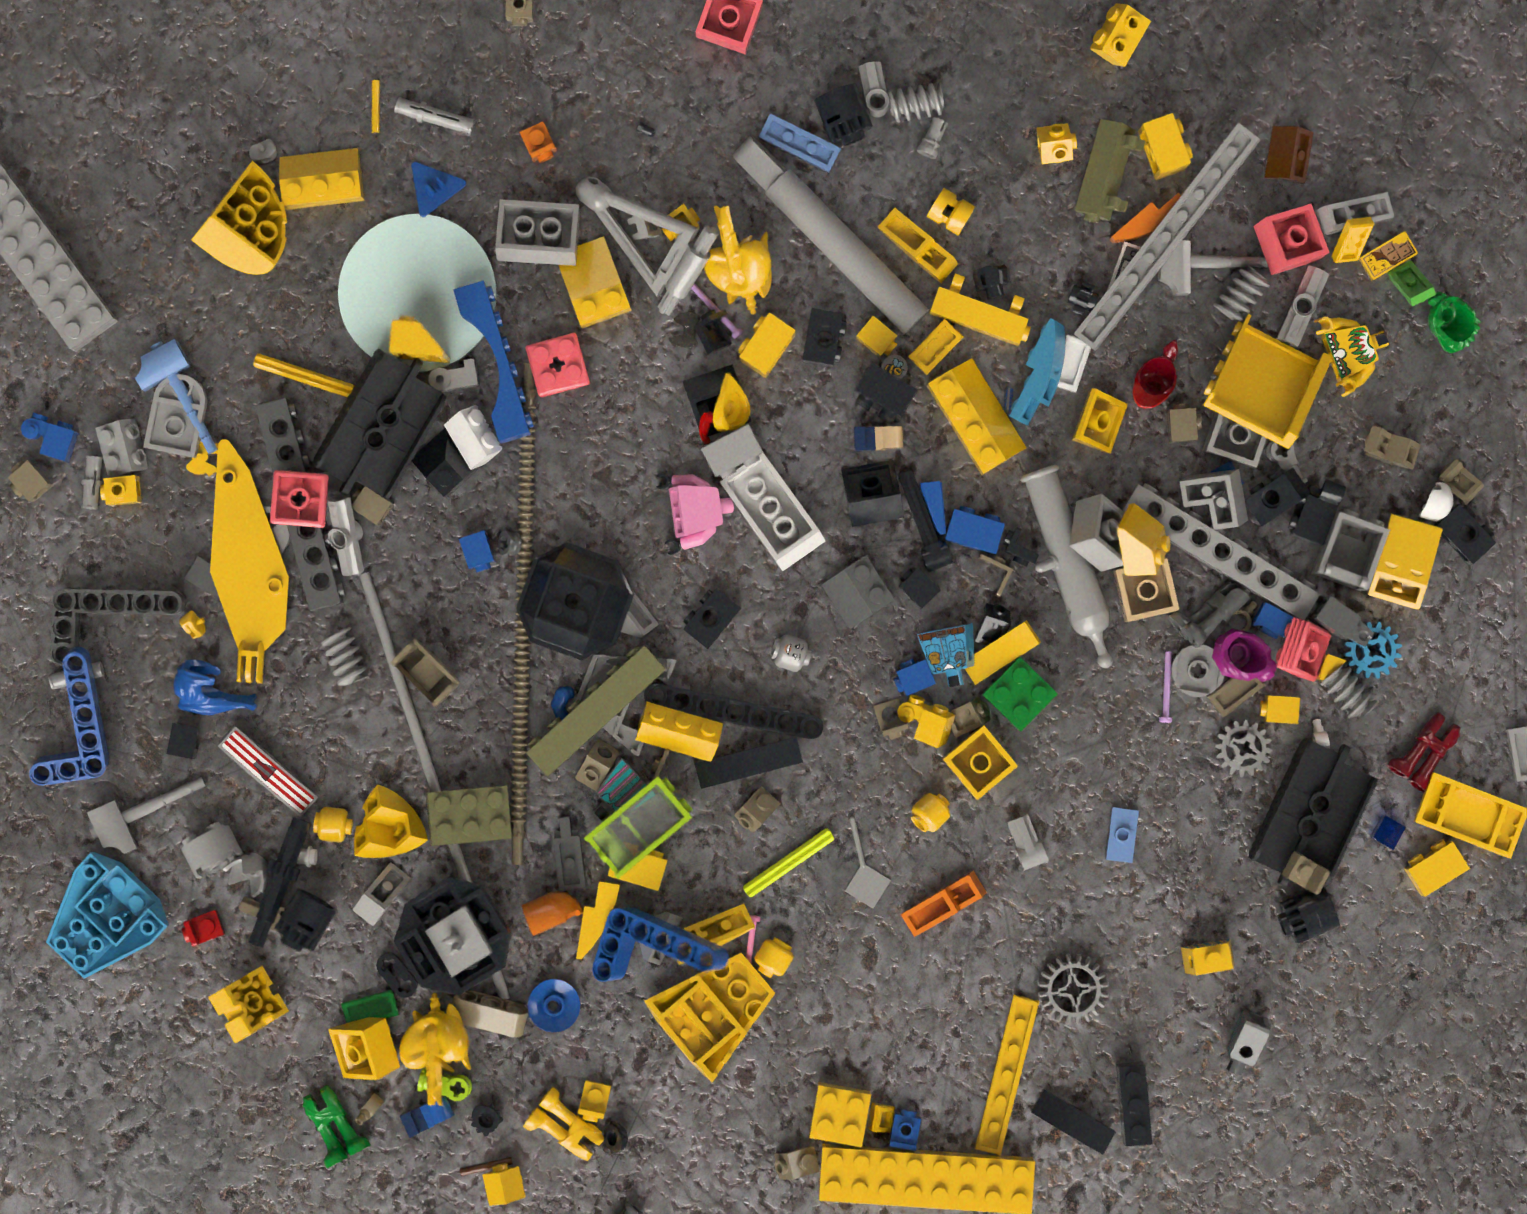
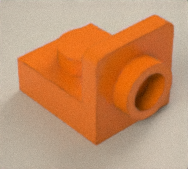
[520,121,557,163]

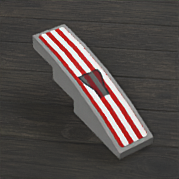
[217,725,318,817]

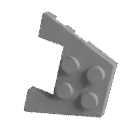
[575,655,677,756]

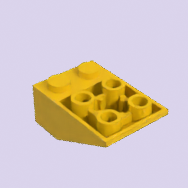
[1367,513,1443,610]

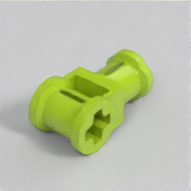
[417,1068,472,1101]

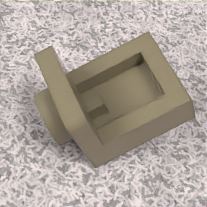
[1439,459,1484,505]
[734,786,780,833]
[775,1146,820,1180]

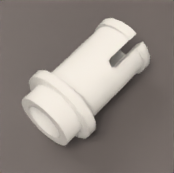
[297,846,318,867]

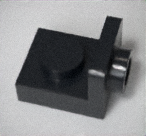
[975,603,1011,645]

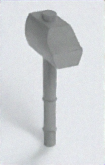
[1158,240,1268,296]
[87,776,206,854]

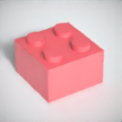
[696,0,763,55]
[1253,204,1330,275]

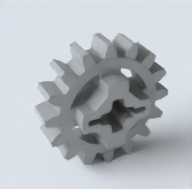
[1214,720,1273,777]

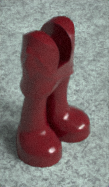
[1386,712,1461,793]

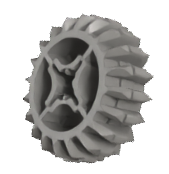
[1037,953,1109,1025]

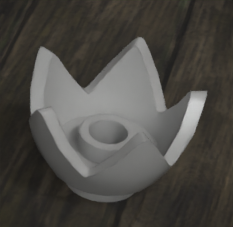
[222,853,269,899]

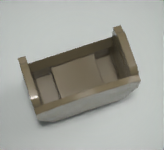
[390,638,461,707]

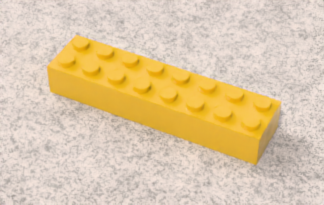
[819,1143,1035,1214]

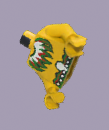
[1314,317,1389,397]

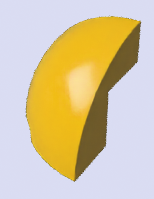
[354,785,428,858]

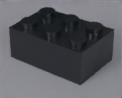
[853,363,917,424]

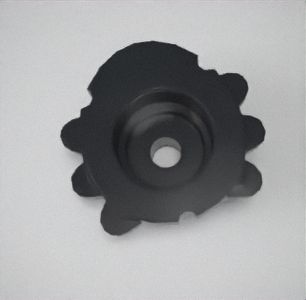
[471,1104,503,1137]
[603,1121,628,1154]

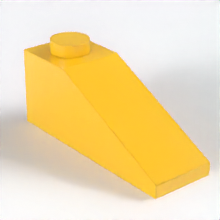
[668,904,755,965]

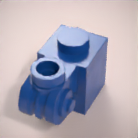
[21,413,79,463]

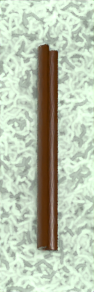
[460,1157,513,1176]

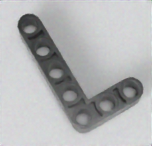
[51,589,186,666]

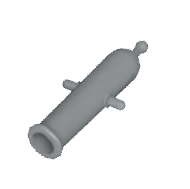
[1020,465,1113,668]

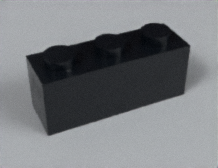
[1116,1062,1153,1147]

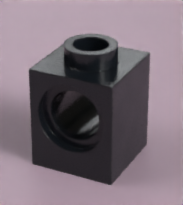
[899,568,941,609]

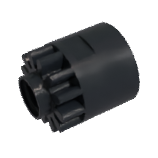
[814,83,873,146]
[1277,886,1340,944]
[274,888,337,952]

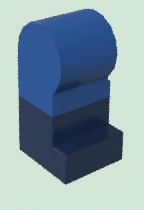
[400,1096,455,1138]

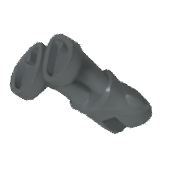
[1168,581,1249,648]

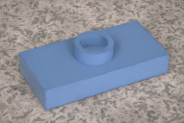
[1105,807,1139,863]

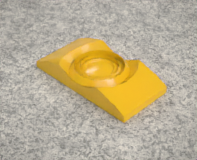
[1413,772,1527,859]

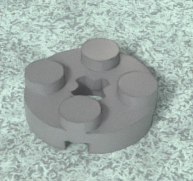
[1171,645,1224,697]

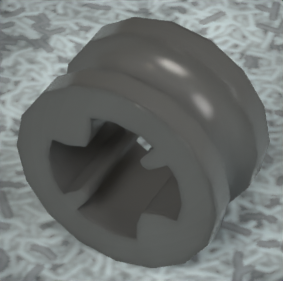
[498,531,522,555]

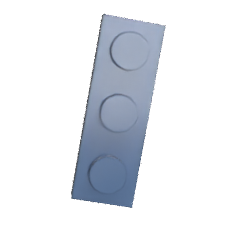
[758,113,841,173]

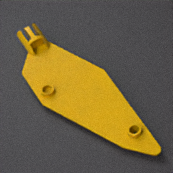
[210,439,289,684]

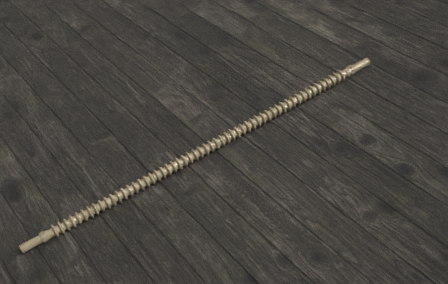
[510,363,537,865]

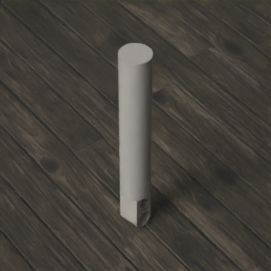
[732,135,929,334]

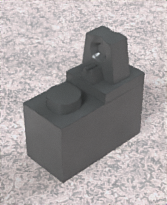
[1309,596,1374,646]

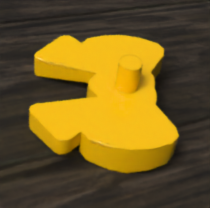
[186,439,218,476]

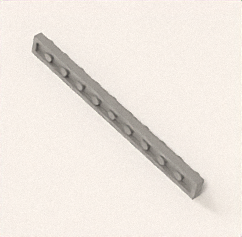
[1074,123,1260,351]

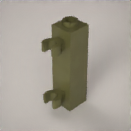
[1075,119,1146,223]

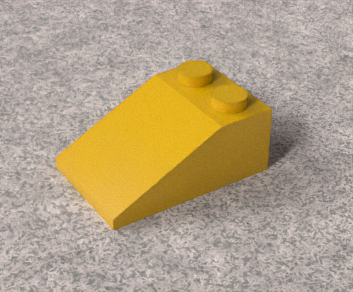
[559,236,631,329]

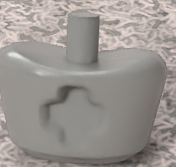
[249,139,277,165]

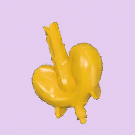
[704,205,772,315]
[399,993,471,1106]

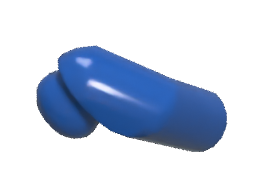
[551,686,575,720]

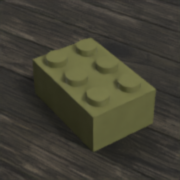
[426,786,512,846]

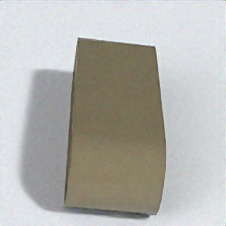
[452,990,529,1037]

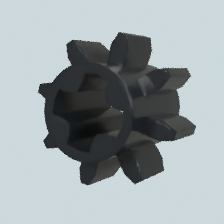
[1067,281,1099,316]

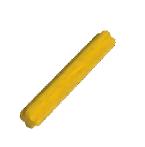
[253,353,355,398]

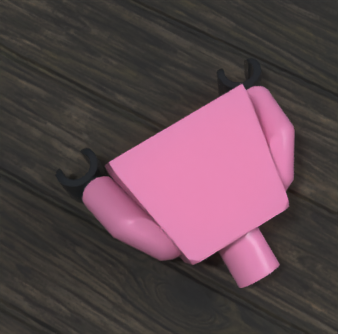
[656,473,734,555]

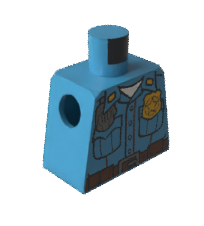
[918,623,974,687]

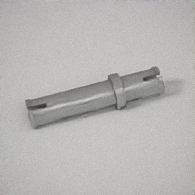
[394,97,475,135]

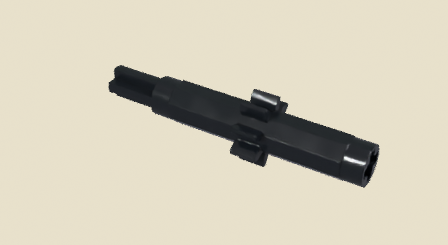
[248,817,311,948]

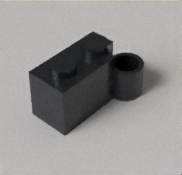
[1288,479,1346,546]

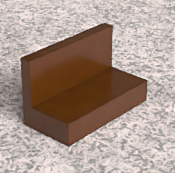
[1264,126,1314,184]

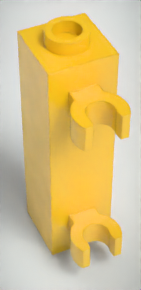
[929,273,1031,346]

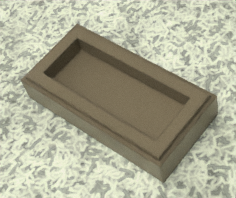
[1207,678,1265,718]

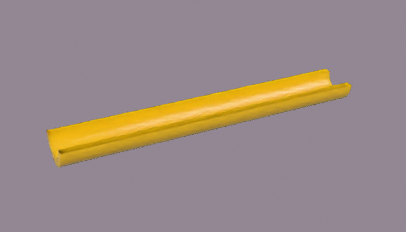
[372,80,380,133]

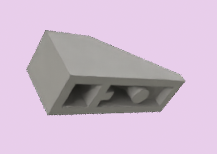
[1314,192,1394,236]

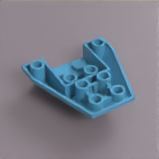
[46,851,169,978]

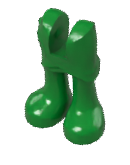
[303,1085,371,1168]

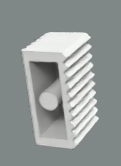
[444,405,502,470]

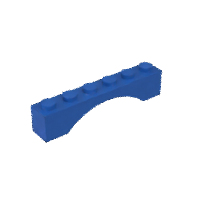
[453,280,534,444]

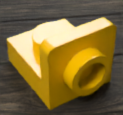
[578,1080,611,1122]

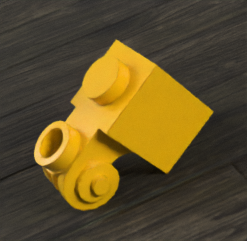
[897,694,956,748]

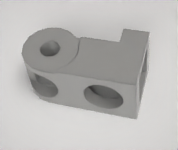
[428,358,480,392]

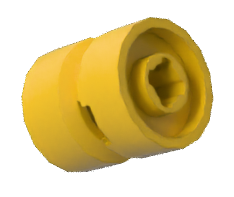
[926,188,976,236]

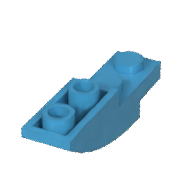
[1009,318,1066,426]

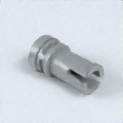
[917,117,948,159]

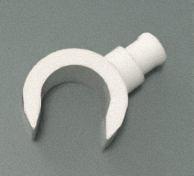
[1312,719,1330,749]

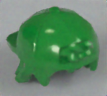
[1427,291,1481,353]

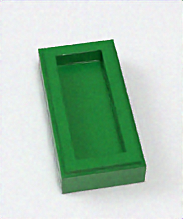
[341,989,400,1023]

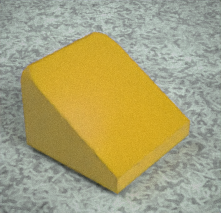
[1317,654,1346,680]

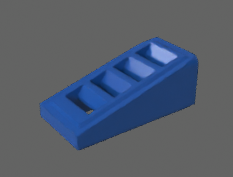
[920,481,946,535]

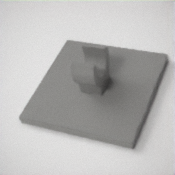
[426,906,493,977]

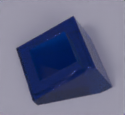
[1370,814,1406,850]

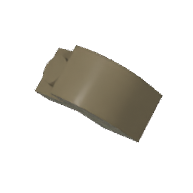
[1364,426,1421,470]

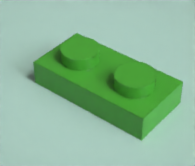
[1388,260,1436,307]

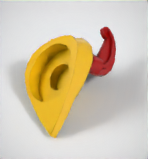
[699,373,750,444]

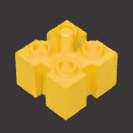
[208,966,289,1043]

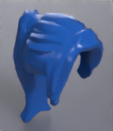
[173,659,258,715]

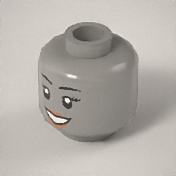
[771,634,812,672]

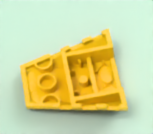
[644,952,775,1083]

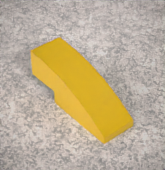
[878,208,958,283]
[576,880,621,959]

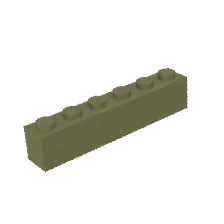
[526,645,667,777]

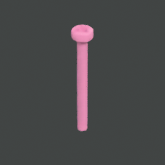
[746,915,760,964]

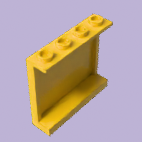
[1204,314,1333,449]

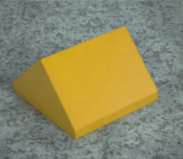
[1072,388,1128,454]

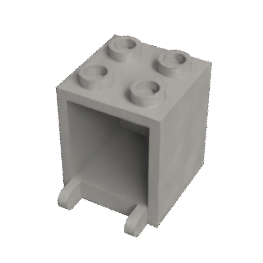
[1311,509,1390,591]

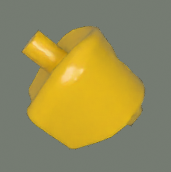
[179,611,206,639]

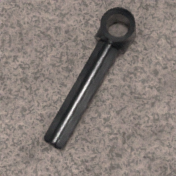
[898,470,953,573]

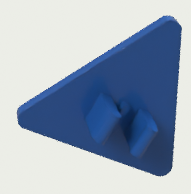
[411,162,466,217]

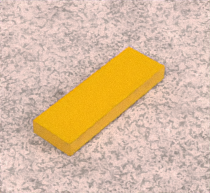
[965,620,1041,685]

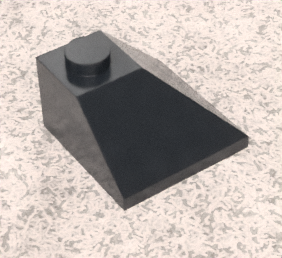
[411,428,481,499]

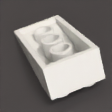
[720,453,825,571]

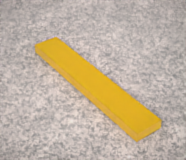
[974,994,1039,1156]

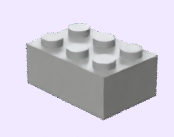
[495,199,580,266]

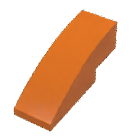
[1109,193,1181,243]
[901,870,987,937]

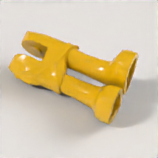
[523,1086,605,1161]

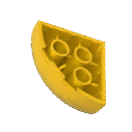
[191,161,287,275]

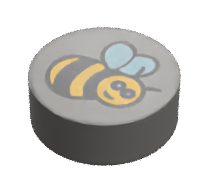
[881,355,908,380]

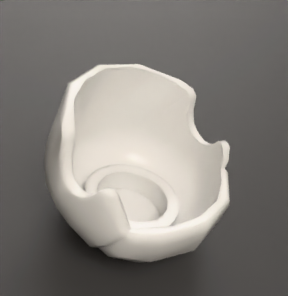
[1418,482,1453,521]

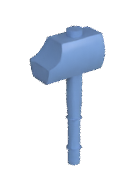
[135,339,218,454]

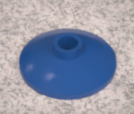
[527,979,580,1032]

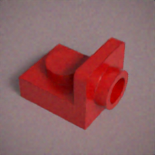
[182,909,226,947]

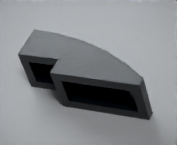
[1031,1089,1116,1155]

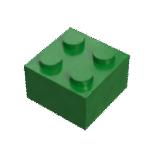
[981,657,1058,732]

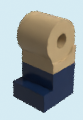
[854,426,903,452]

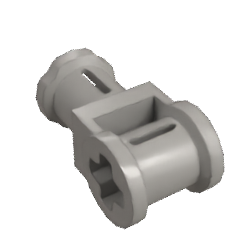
[1266,441,1308,483]

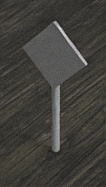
[845,816,891,909]

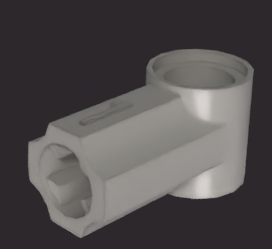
[858,61,889,117]
[1007,814,1049,871]

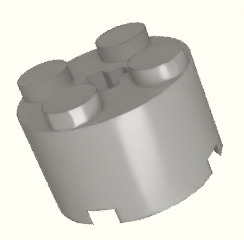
[181,822,243,879]

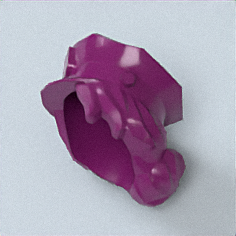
[1212,628,1277,682]

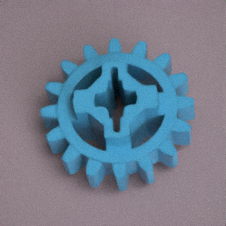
[1343,622,1402,679]

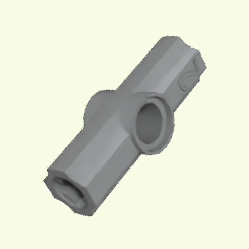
[1276,265,1329,347]
[327,493,364,576]

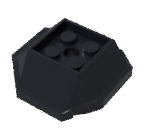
[516,542,634,660]
[394,876,511,995]

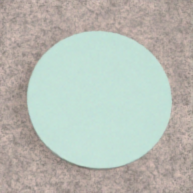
[338,214,497,372]

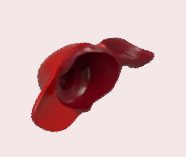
[1132,340,1178,409]

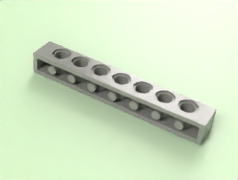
[1122,483,1320,620]

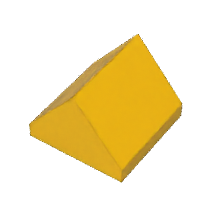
[867,1102,895,1133]

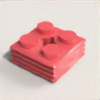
[525,333,590,398]
[270,470,329,528]
[1276,617,1331,682]

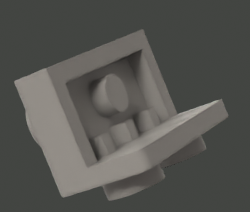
[95,418,148,478]

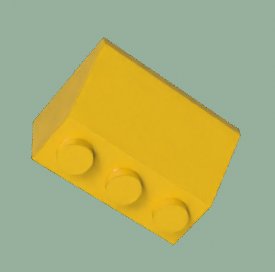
[279,148,365,210]
[389,316,450,363]

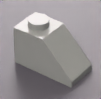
[353,862,411,926]

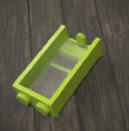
[584,776,693,879]

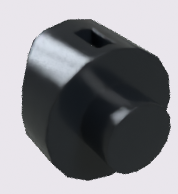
[973,265,1011,299]

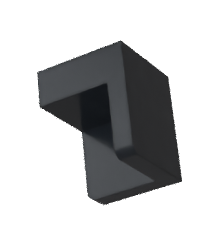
[166,723,199,759]

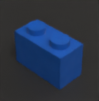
[944,506,1005,555]

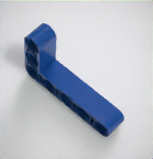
[29,647,109,786]
[592,907,729,982]

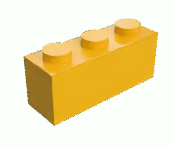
[635,702,723,762]

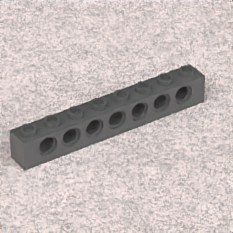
[255,398,346,611]

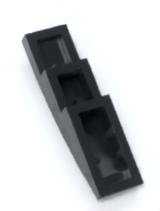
[694,737,803,789]

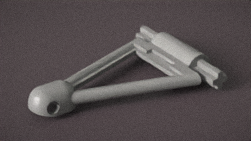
[575,177,718,316]

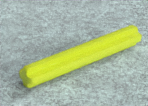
[743,828,834,897]

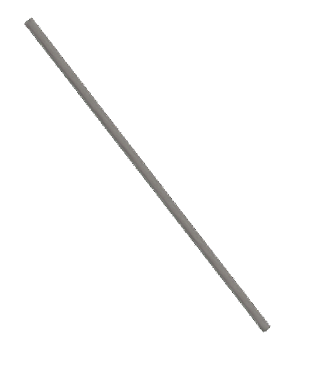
[359,572,510,999]

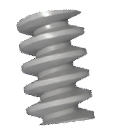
[888,82,944,123]
[1213,264,1270,321]
[321,627,370,686]
[1320,665,1378,721]

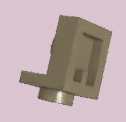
[949,697,991,738]
[1281,852,1330,894]

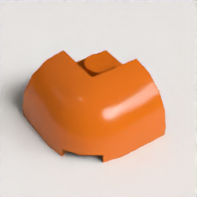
[522,891,584,936]

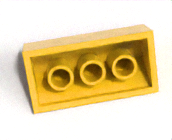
[927,358,1027,475]

